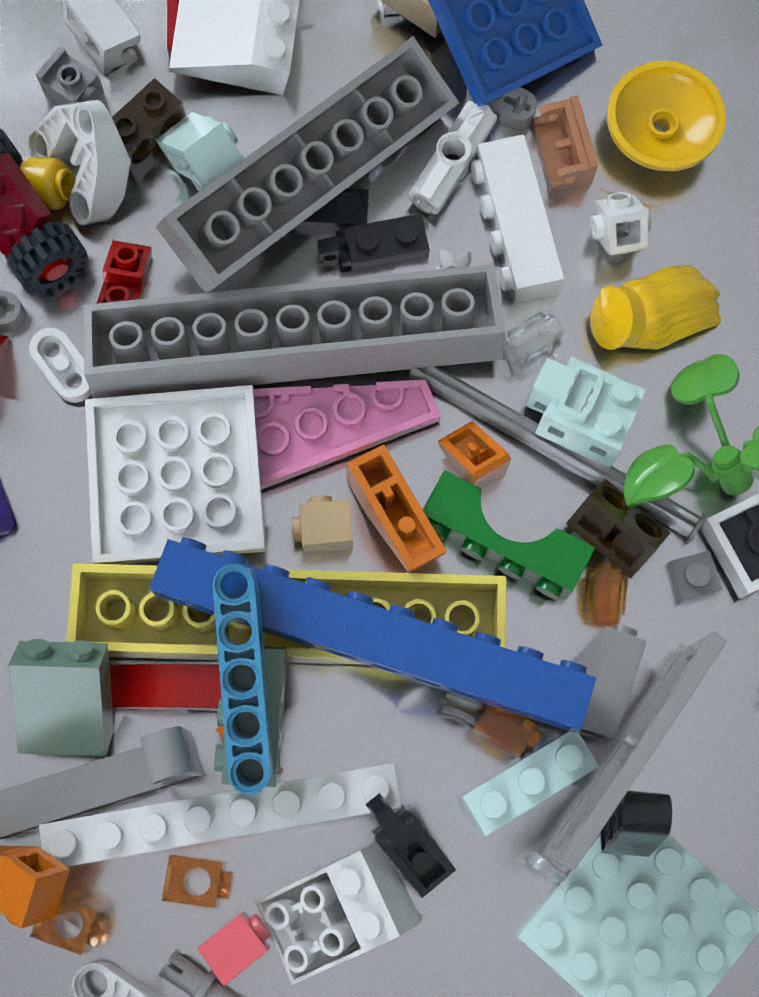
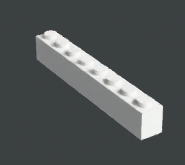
[39,763,401,867]

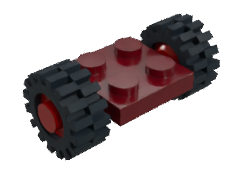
[0,128,88,295]

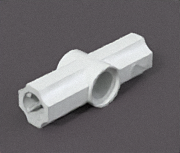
[408,100,497,215]

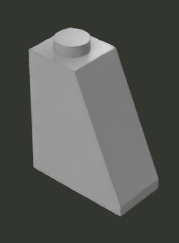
[572,623,647,742]

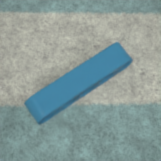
[212,564,274,795]

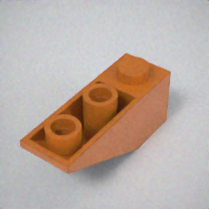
[0,846,70,929]

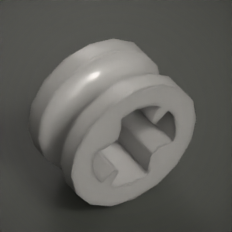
[440,691,483,725]

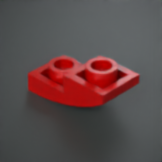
[96,240,152,304]

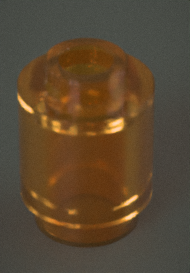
[583,562,629,626]

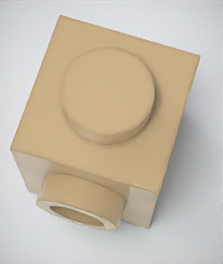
[292,495,353,553]

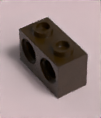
[112,78,186,177]
[566,479,670,579]

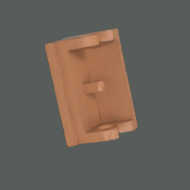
[532,95,598,192]

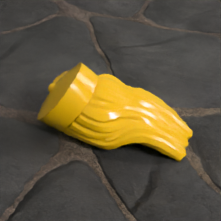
[590,265,721,350]

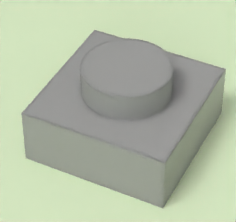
[667,550,723,604]

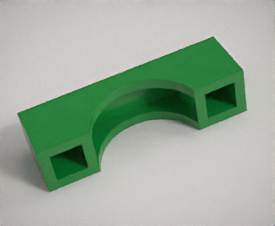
[423,470,595,599]

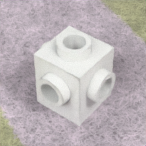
[590,192,651,255]

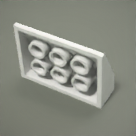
[169,0,299,95]

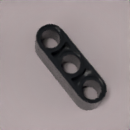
[600,791,672,857]

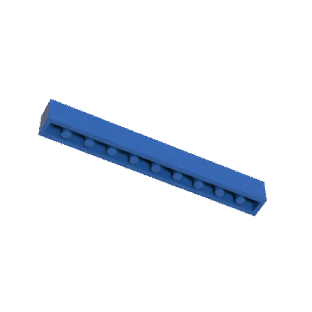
[149,537,597,733]

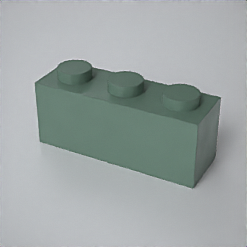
[214,646,287,787]

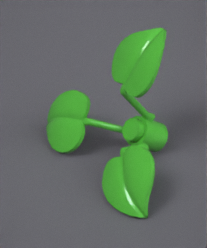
[624,354,759,509]

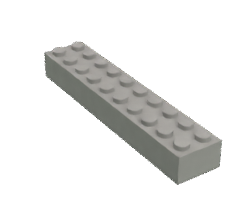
[83,264,505,399]

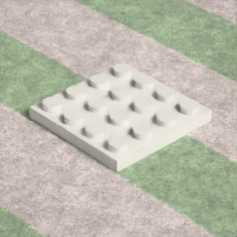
[85,385,266,564]

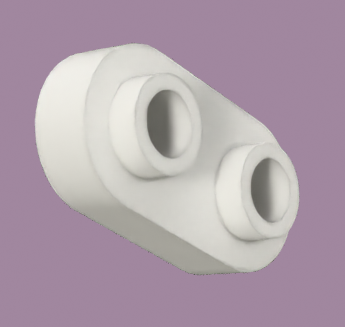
[29,328,92,402]

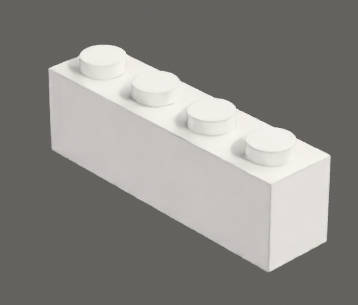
[471,135,564,304]

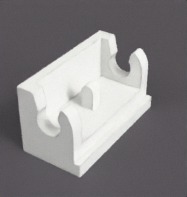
[63,0,141,75]

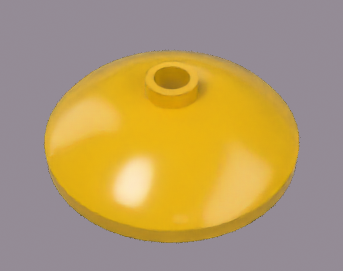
[607,61,726,171]

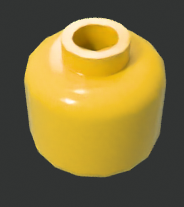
[19,157,76,210]

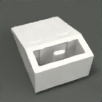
[255,842,421,985]

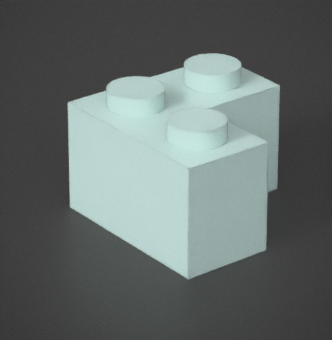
[156,112,247,191]

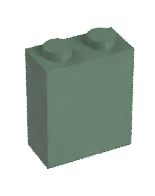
[8,639,114,757]

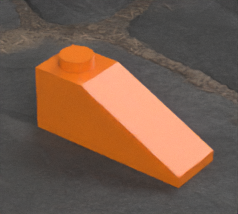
[346,444,447,573]

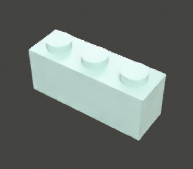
[459,731,599,836]

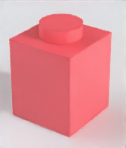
[197,911,271,986]

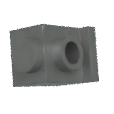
[35,46,104,105]

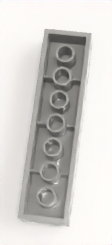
[156,36,459,293]

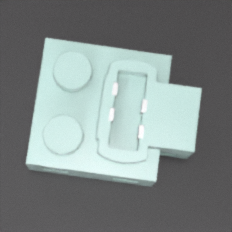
[525,356,646,468]

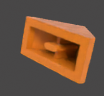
[438,421,511,489]

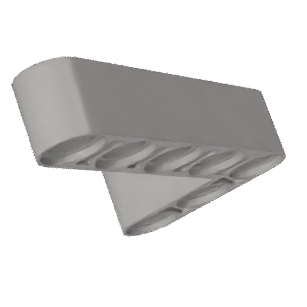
[0,726,204,840]

